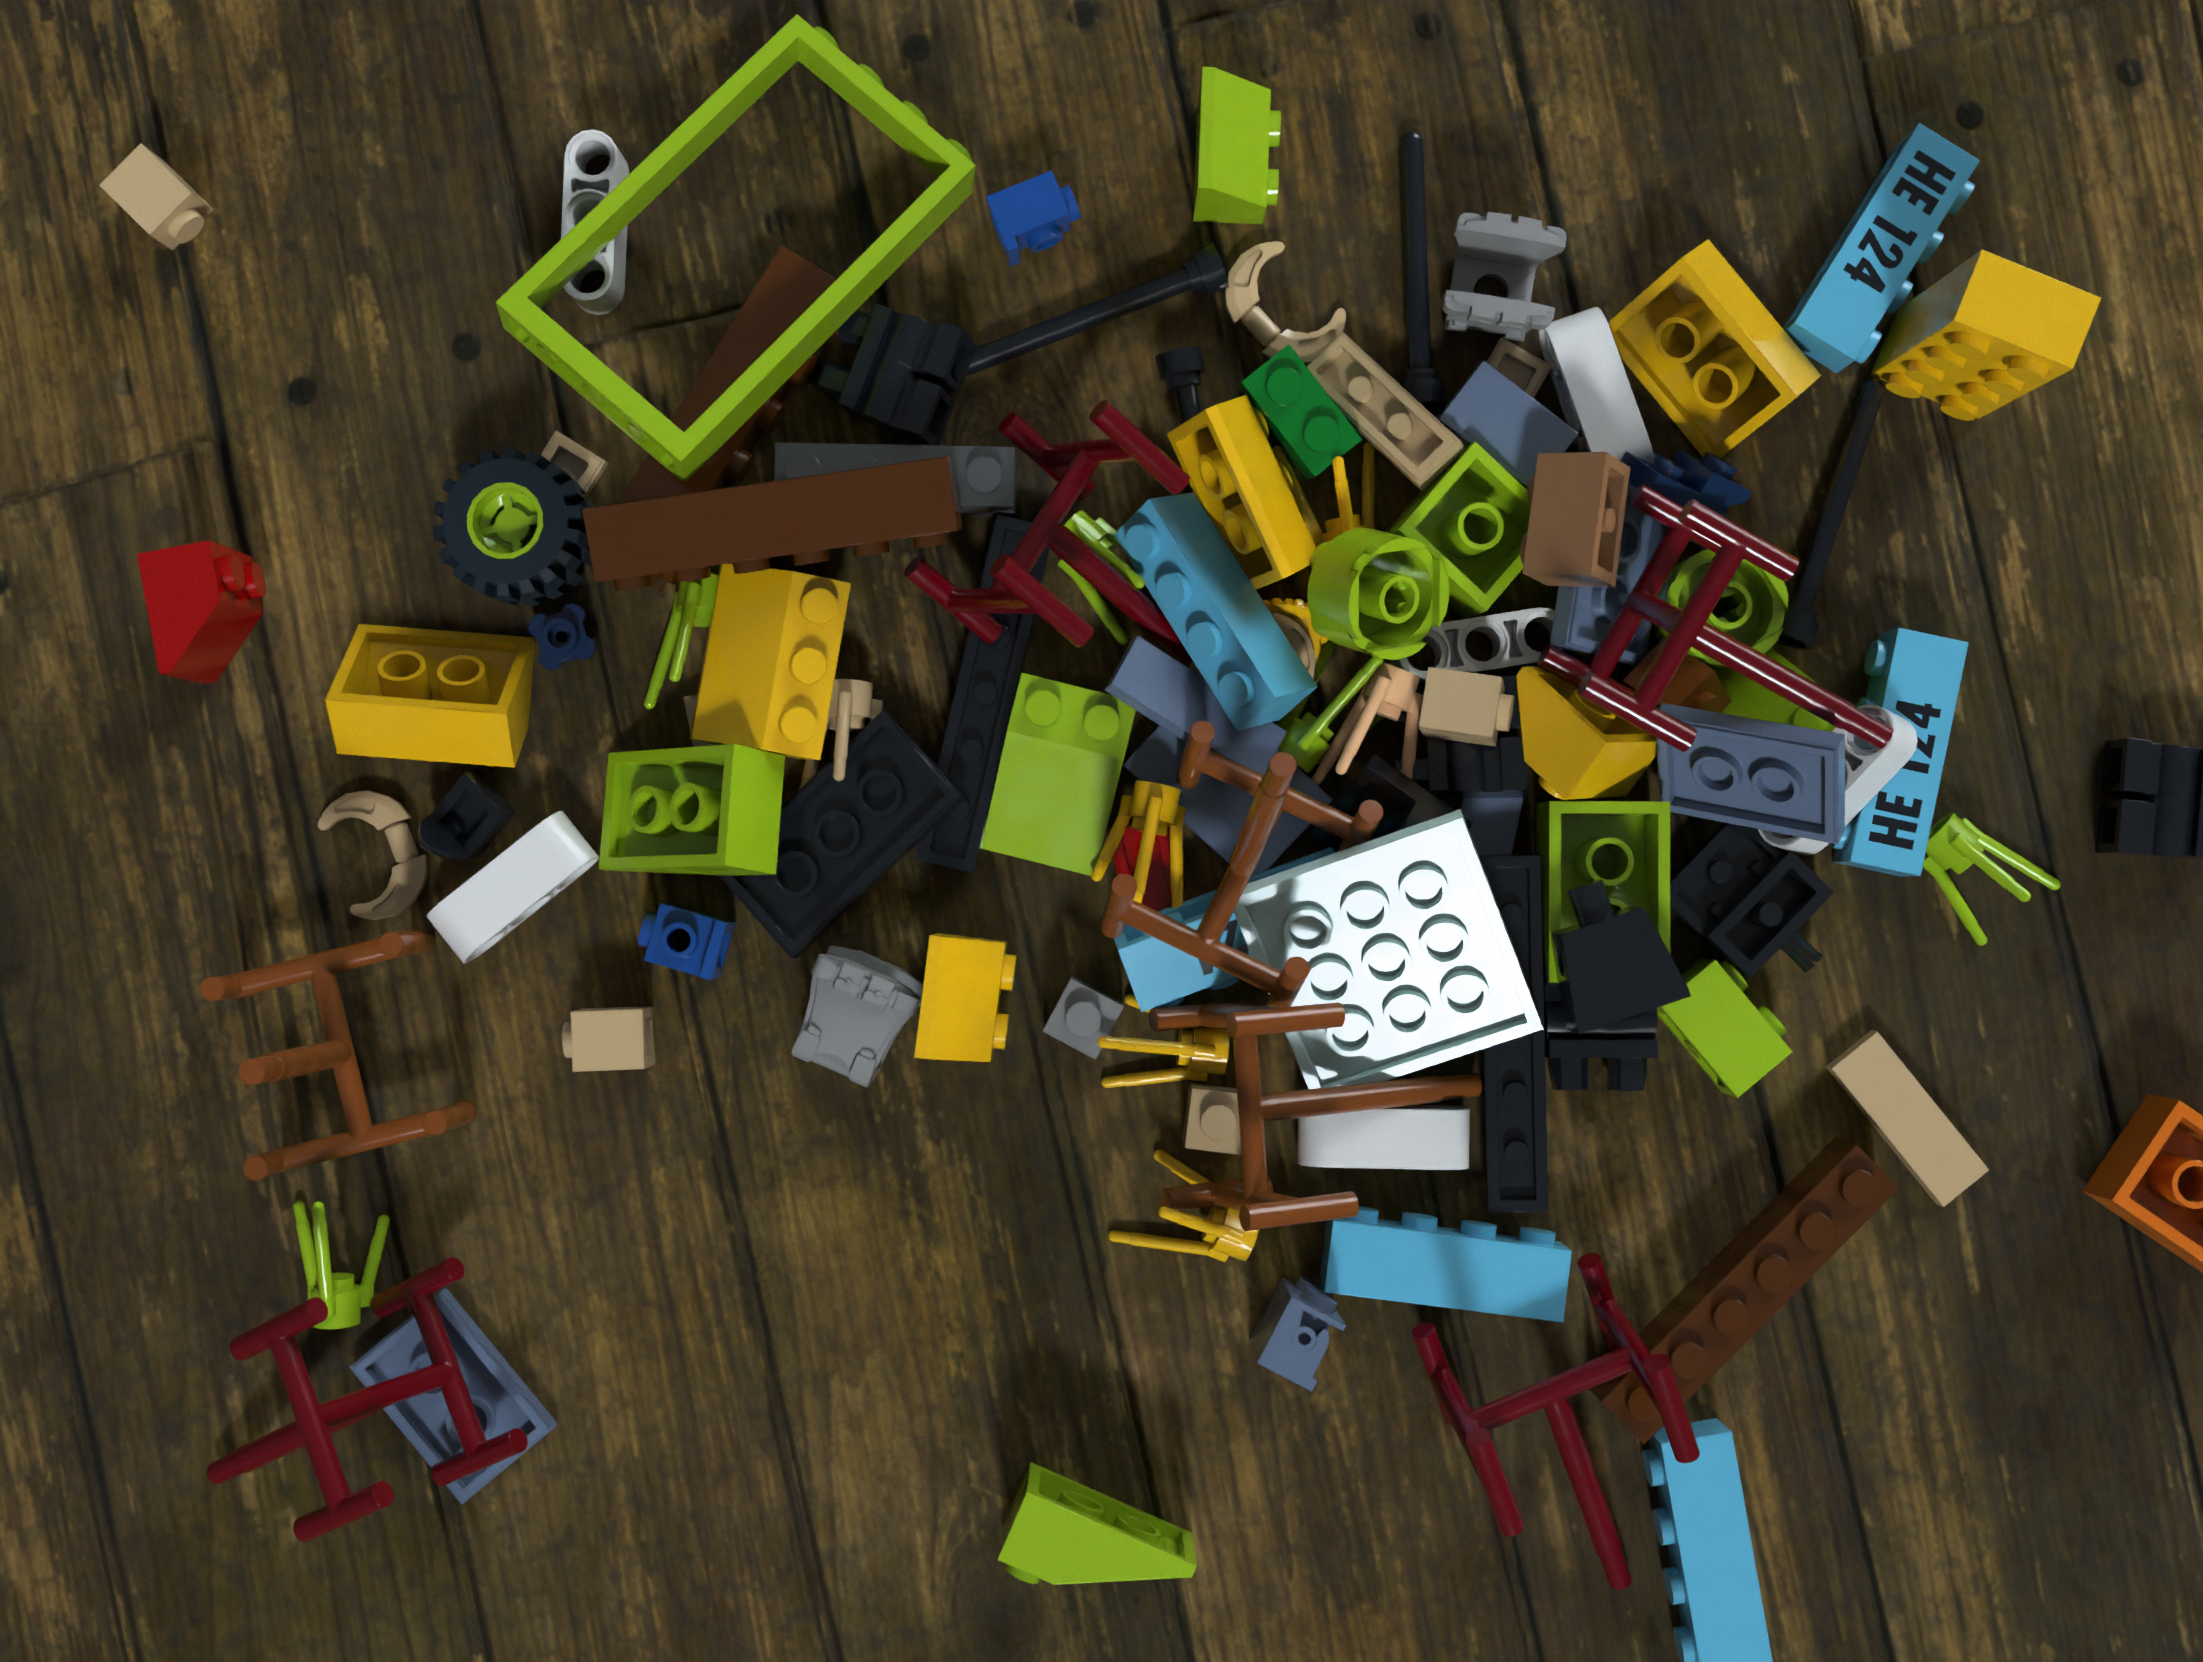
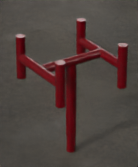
[904,400,1192,667]
[1537,484,1893,752]
[1411,1253,1700,1590]
[207,1257,528,1542]

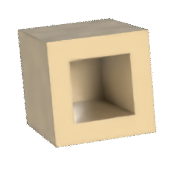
[99,143,214,251]
[1419,667,1514,747]
[562,1006,656,1072]
[1182,1082,1241,1155]

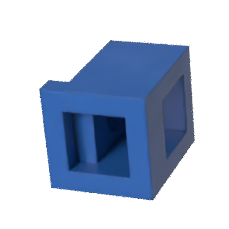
[986,170,1081,267]
[638,903,736,981]

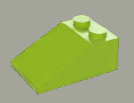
[981,672,1136,876]
[599,744,785,876]
[1536,801,1670,983]
[997,1462,1197,1585]

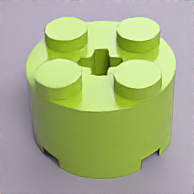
[1307,528,1449,660]
[1653,549,1788,671]

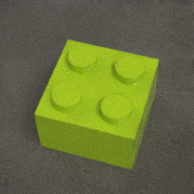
[1386,442,1531,619]

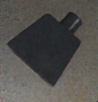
[1551,879,1691,1034]

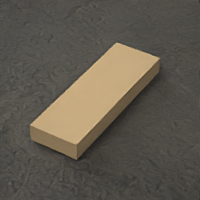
[1307,332,1465,491]
[1826,1030,1989,1207]

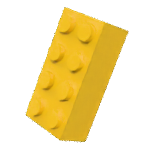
[1871,250,2101,421]

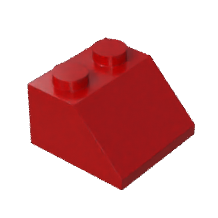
[137,540,266,684]

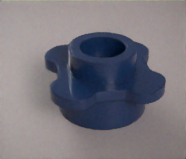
[529,604,596,670]

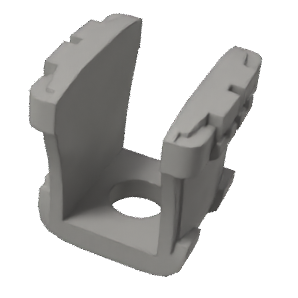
[1442,212,1567,342]
[791,946,923,1088]

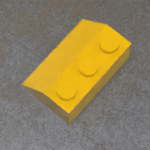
[1608,239,1822,458]
[1167,394,1318,589]
[689,564,851,760]
[325,624,535,768]

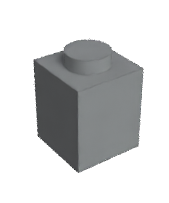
[1043,976,1124,1060]

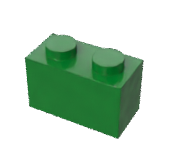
[1235,344,1362,480]

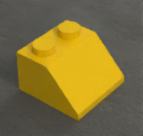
[1516,666,1657,800]
[914,933,1017,1062]

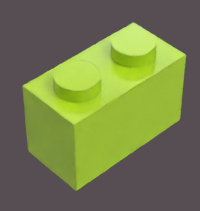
[1657,958,1793,1098]

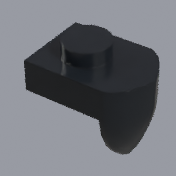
[418,770,516,860]

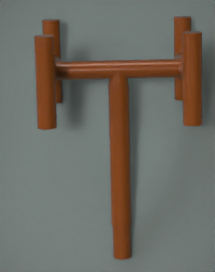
[1100,721,1383,1007]
[200,930,477,1181]
[1149,999,1482,1231]

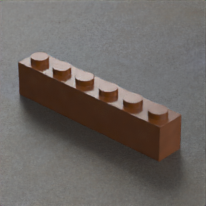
[618,245,839,592]
[582,455,963,591]
[1589,1138,1899,1444]

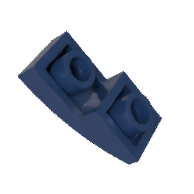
[1620,450,1752,508]

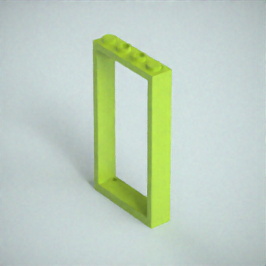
[496,14,976,484]

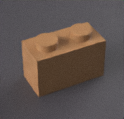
[1520,452,1630,588]

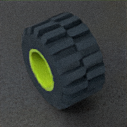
[433,447,594,607]

